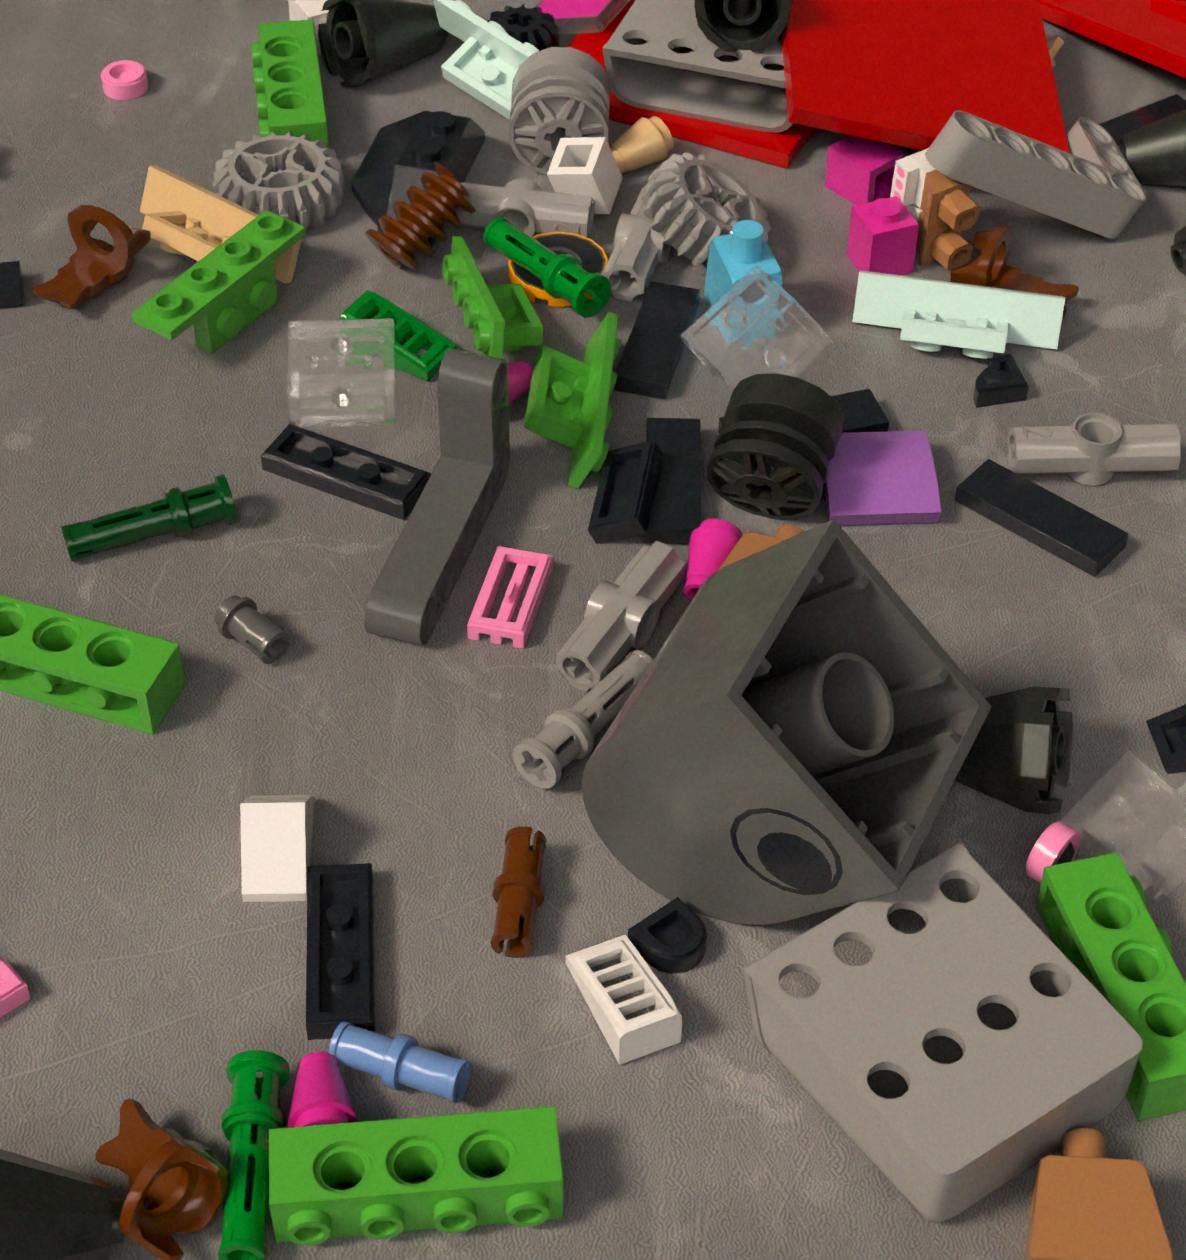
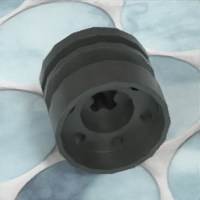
[707,373,844,519]

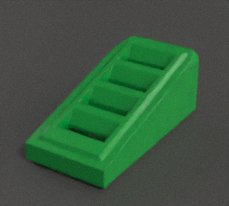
[340,290,456,381]

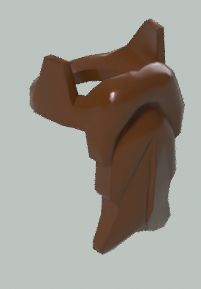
[33,205,151,309]
[950,224,1079,318]
[95,1099,229,1260]

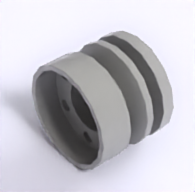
[509,47,610,175]

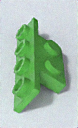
[130,210,306,354]
[443,236,543,359]
[524,311,621,489]

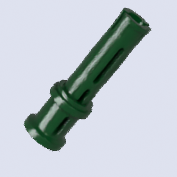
[61,474,238,561]

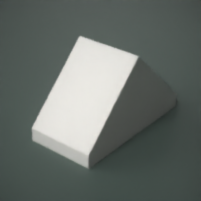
[240,795,315,902]

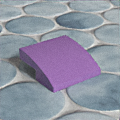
[823,430,942,526]

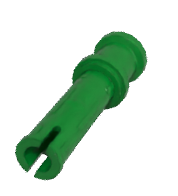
[484,217,611,318]
[218,1050,289,1260]

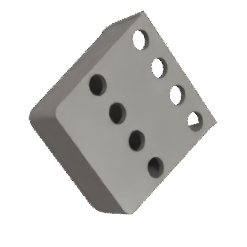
[603,0,793,133]
[742,842,1143,1223]

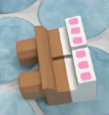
[890,148,980,270]

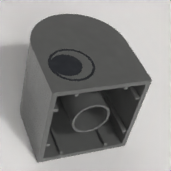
[582,519,992,925]

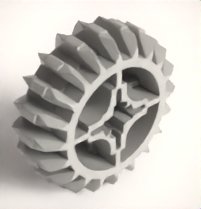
[212,131,345,230]
[641,152,771,270]

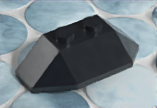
[351,111,485,247]

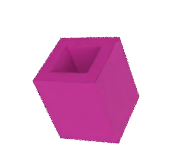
[825,135,904,205]
[847,196,919,276]

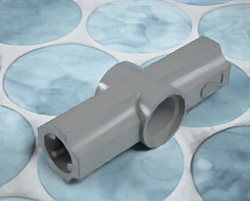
[444,179,595,239]
[603,187,671,302]
[1007,412,1181,486]
[556,541,686,692]

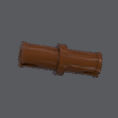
[490,827,547,958]

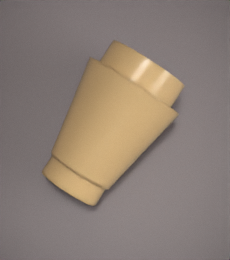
[609,116,674,174]

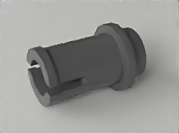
[215,595,290,664]

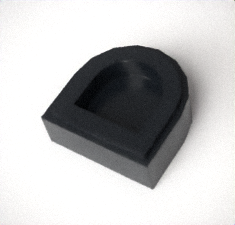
[628,897,707,974]

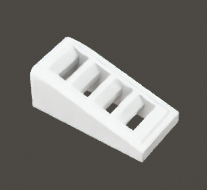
[566,934,682,1065]

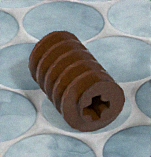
[365,161,476,271]

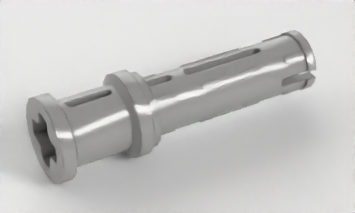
[512,650,653,789]

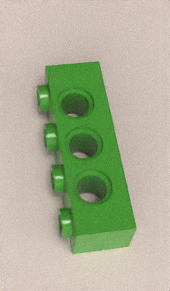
[251,19,329,148]
[0,593,186,735]
[1035,852,1186,1121]
[269,1106,563,1245]

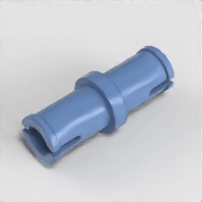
[329,1021,472,1103]

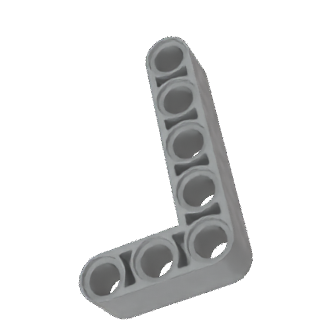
[925,110,1147,239]

